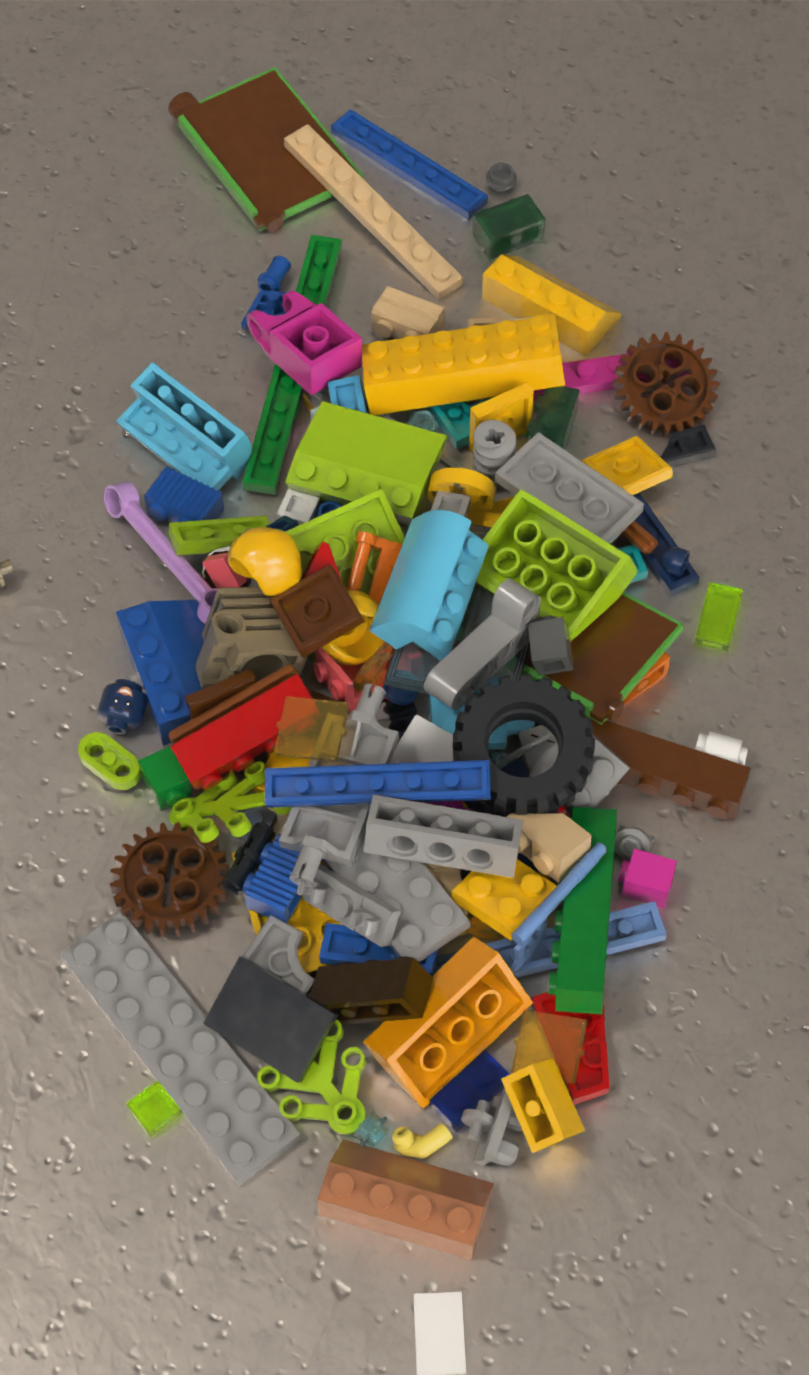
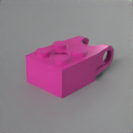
[246,291,362,395]

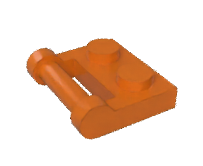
[345,531,402,605]

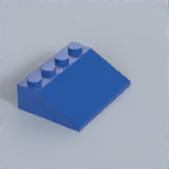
[116,600,212,746]

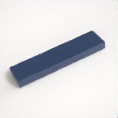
[632,493,700,597]

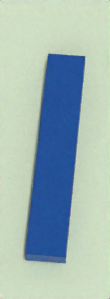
[331,109,488,220]
[265,760,491,808]

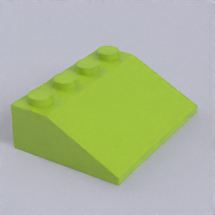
[285,401,447,527]
[476,489,638,642]

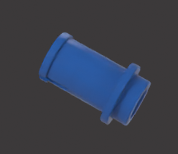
[257,255,291,292]

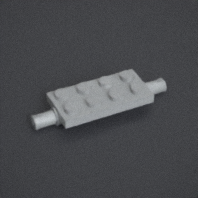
[279,684,399,887]

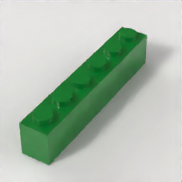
[549,807,617,1014]

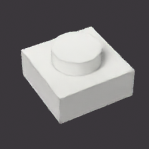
[276,488,320,525]

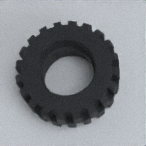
[453,674,595,817]

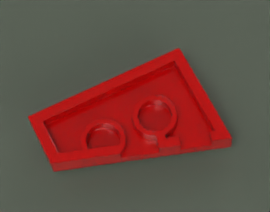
[531,992,610,1105]

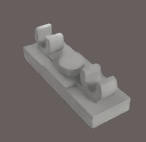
[296,864,400,947]

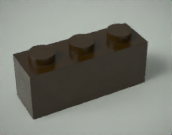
[310,956,433,1025]

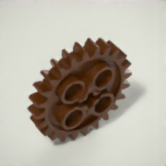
[612,332,720,437]
[110,822,230,937]

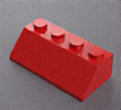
[170,674,322,790]

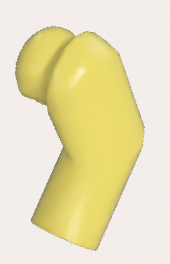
[392,1123,452,1159]

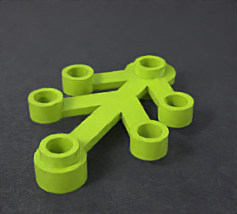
[169,761,292,843]
[257,1019,366,1135]

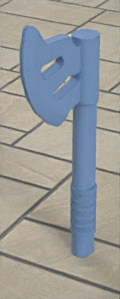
[510,842,606,974]

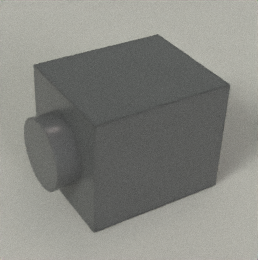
[528,616,574,676]

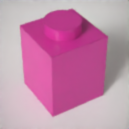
[618,848,677,909]

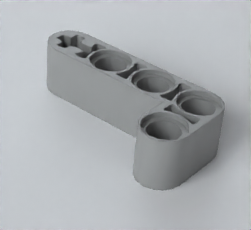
[423,578,541,710]

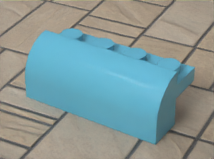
[116,362,252,490]
[370,510,489,661]

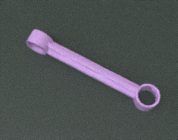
[104,481,217,624]

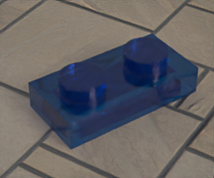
[429,1050,510,1132]

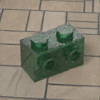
[526,386,579,450]

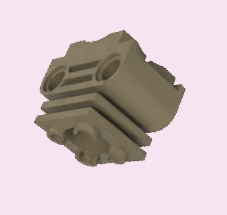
[195,587,309,689]

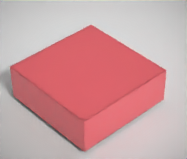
[202,552,247,589]

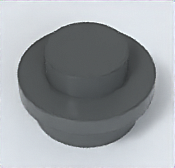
[486,162,517,191]

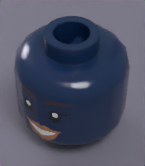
[97,679,148,734]

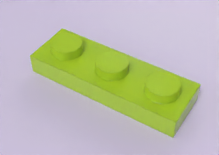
[168,515,270,556]

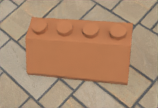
[317,1139,494,1260]

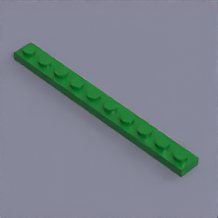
[242,235,342,495]

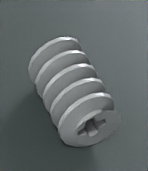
[472,420,516,491]

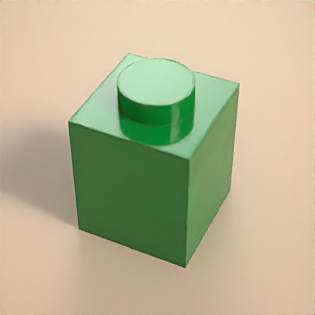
[138,746,192,811]

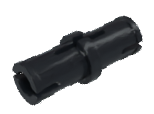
[221,822,276,895]

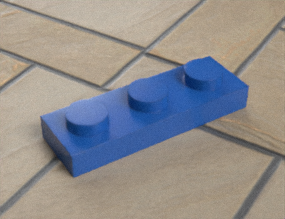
[319,923,438,976]

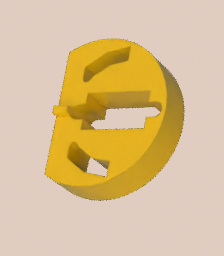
[427,467,496,511]

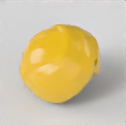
[228,527,302,596]
[321,590,387,665]

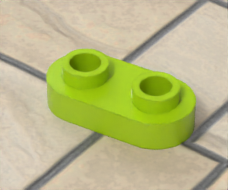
[78,732,141,790]

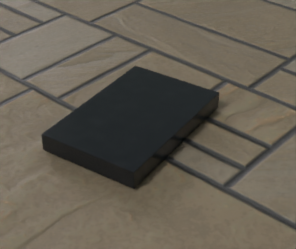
[203,956,339,1083]

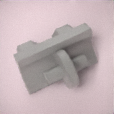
[461,1089,522,1166]

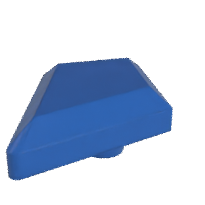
[241,290,287,330]

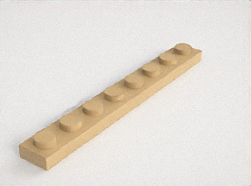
[284,124,463,300]

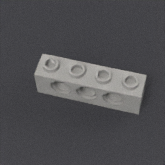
[364,795,523,878]

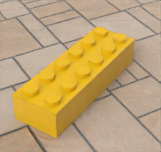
[362,314,565,415]

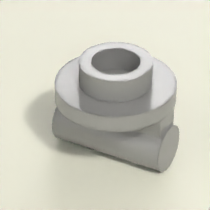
[615,825,655,861]

